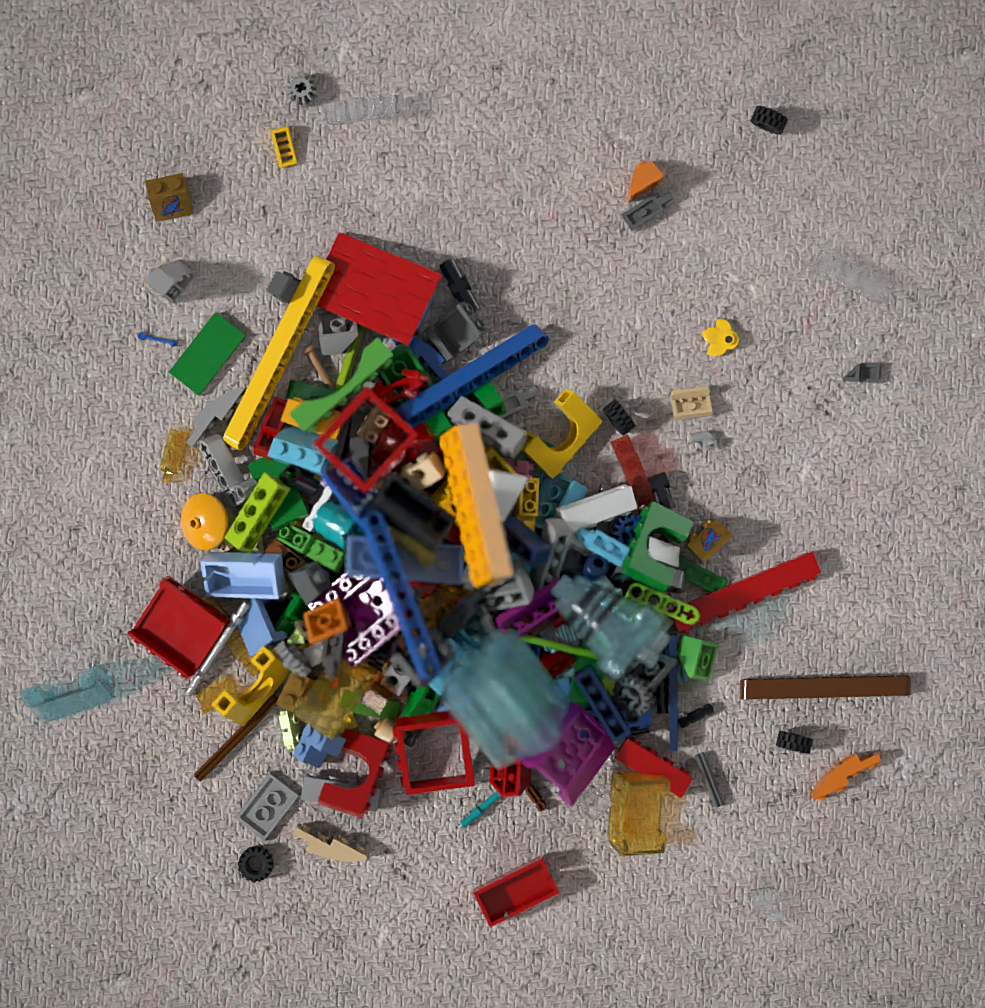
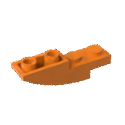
[810,752,881,801]

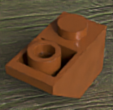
[263,538,306,573]

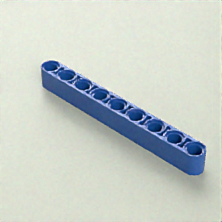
[397,324,549,428]
[362,511,440,681]

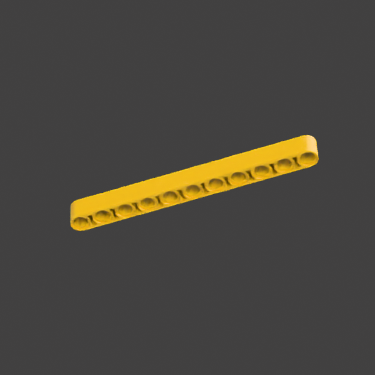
[223,255,335,451]

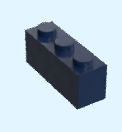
[501,516,553,567]

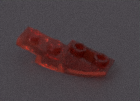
[610,435,655,513]

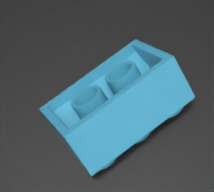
[267,424,340,476]
[535,474,589,530]

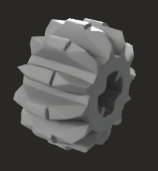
[285,73,318,106]

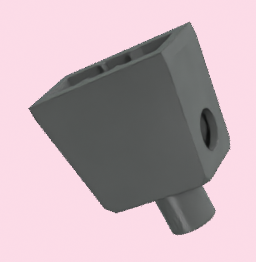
[287,562,332,605]

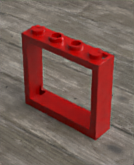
[312,386,419,493]
[392,709,475,795]

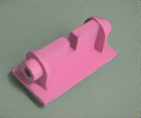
[502,457,537,478]

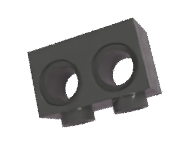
[380,649,411,696]

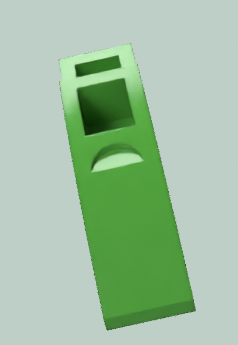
[275,524,347,572]

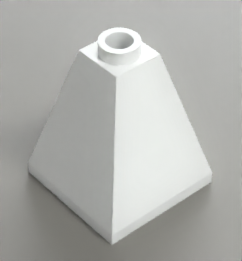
[489,471,527,521]

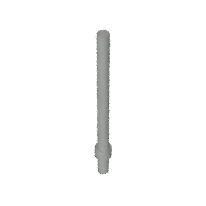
[185,601,250,697]

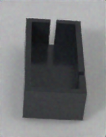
[367,474,457,556]

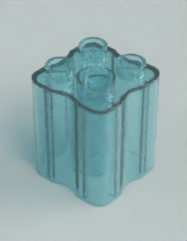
[440,630,569,768]

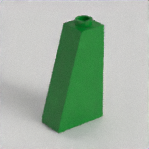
[566,631,620,710]

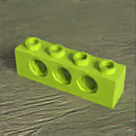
[224,473,291,553]

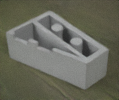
[145,260,196,303]
[471,559,535,614]

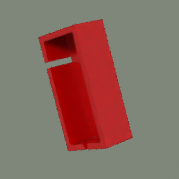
[473,855,559,928]

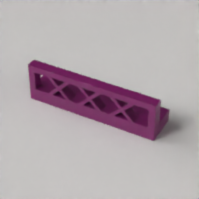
[496,577,574,643]

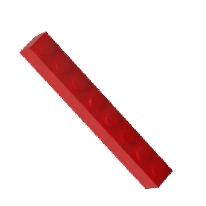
[669,551,821,634]

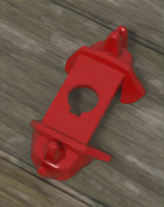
[366,370,430,406]

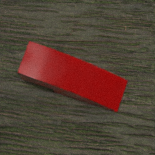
[253,397,287,460]

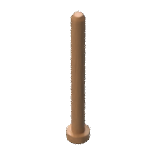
[302,344,352,420]

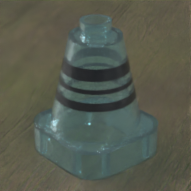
[551,574,666,681]

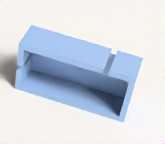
[201,552,286,599]

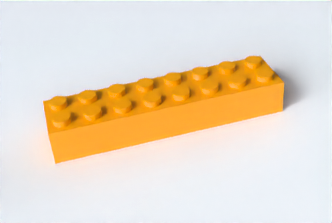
[440,423,513,588]

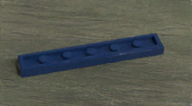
[669,633,678,751]

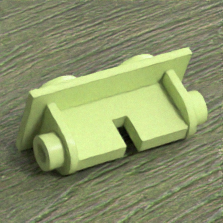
[279,710,302,749]

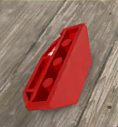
[489,721,532,798]

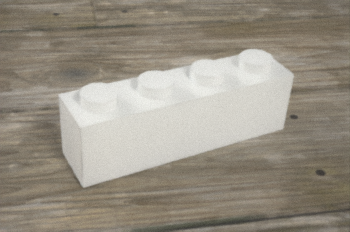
[555,484,637,534]

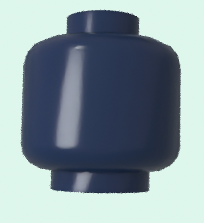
[583,554,610,582]

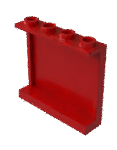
[127,575,231,679]

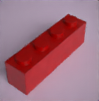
[614,737,693,798]

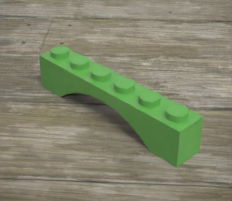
[289,338,394,434]

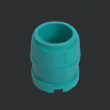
[313,501,365,551]

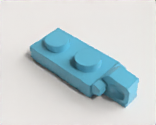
[576,527,630,567]

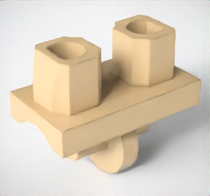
[357,405,390,444]

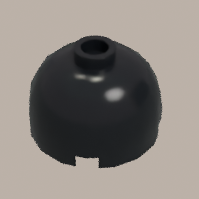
[559,550,587,583]

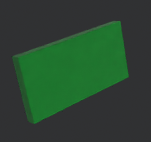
[169,312,246,396]
[247,458,309,531]

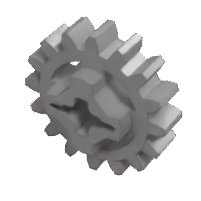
[275,640,312,677]

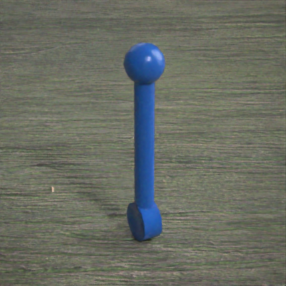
[138,332,177,347]

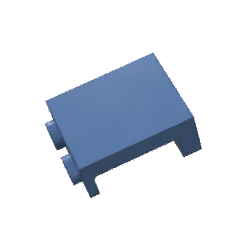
[237,598,287,657]

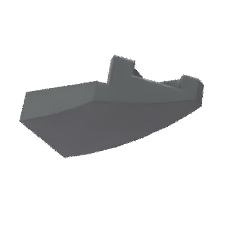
[842,363,880,383]

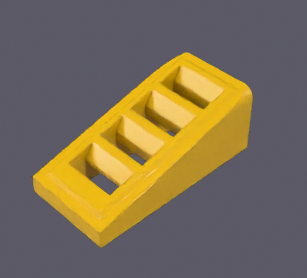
[270,126,298,168]

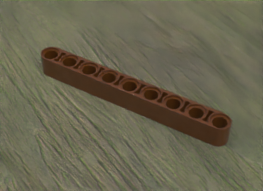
[740,675,911,700]

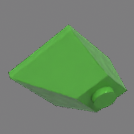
[677,635,719,681]

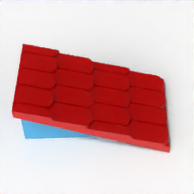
[317,232,442,346]

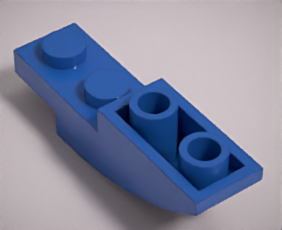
[390,336,448,382]

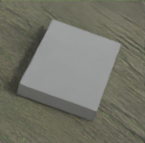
[235,772,300,841]

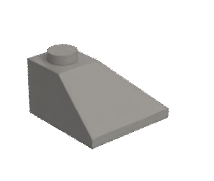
[318,312,358,355]

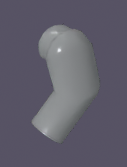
[690,431,718,449]

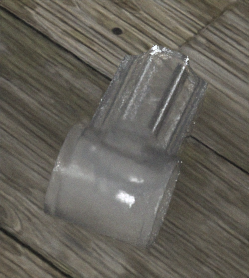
[635,628,671,669]

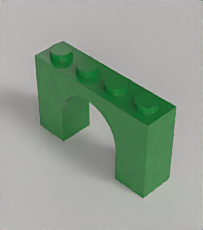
[422,381,506,447]
[621,501,693,593]

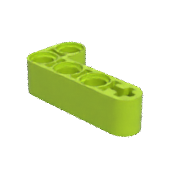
[620,583,700,625]

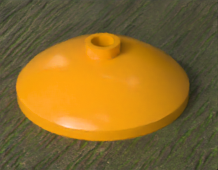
[181,493,228,551]

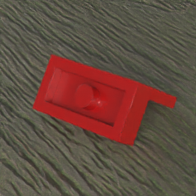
[528,648,576,684]

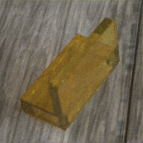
[195,674,239,714]

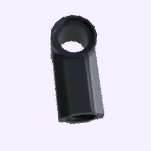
[279,464,319,496]
[646,472,675,510]

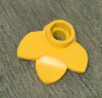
[702,319,739,356]

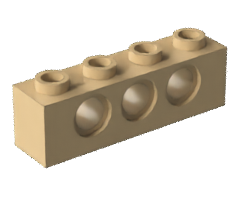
[375,452,447,493]

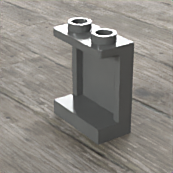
[424,301,487,361]
[393,625,457,688]

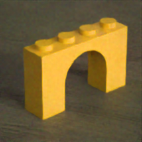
[520,388,603,479]
[211,646,291,726]

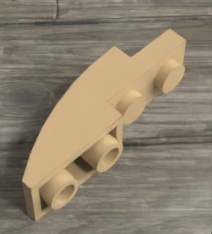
[292,824,369,861]

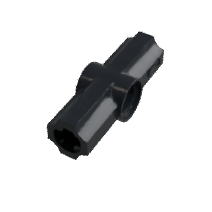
[439,258,480,313]

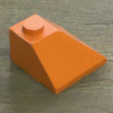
[626,160,664,202]
[304,598,352,645]

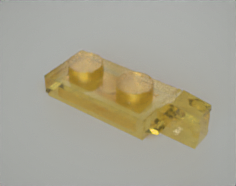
[160,429,189,483]
[388,526,437,567]

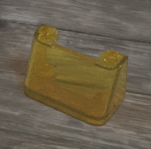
[294,657,379,740]
[608,771,671,856]

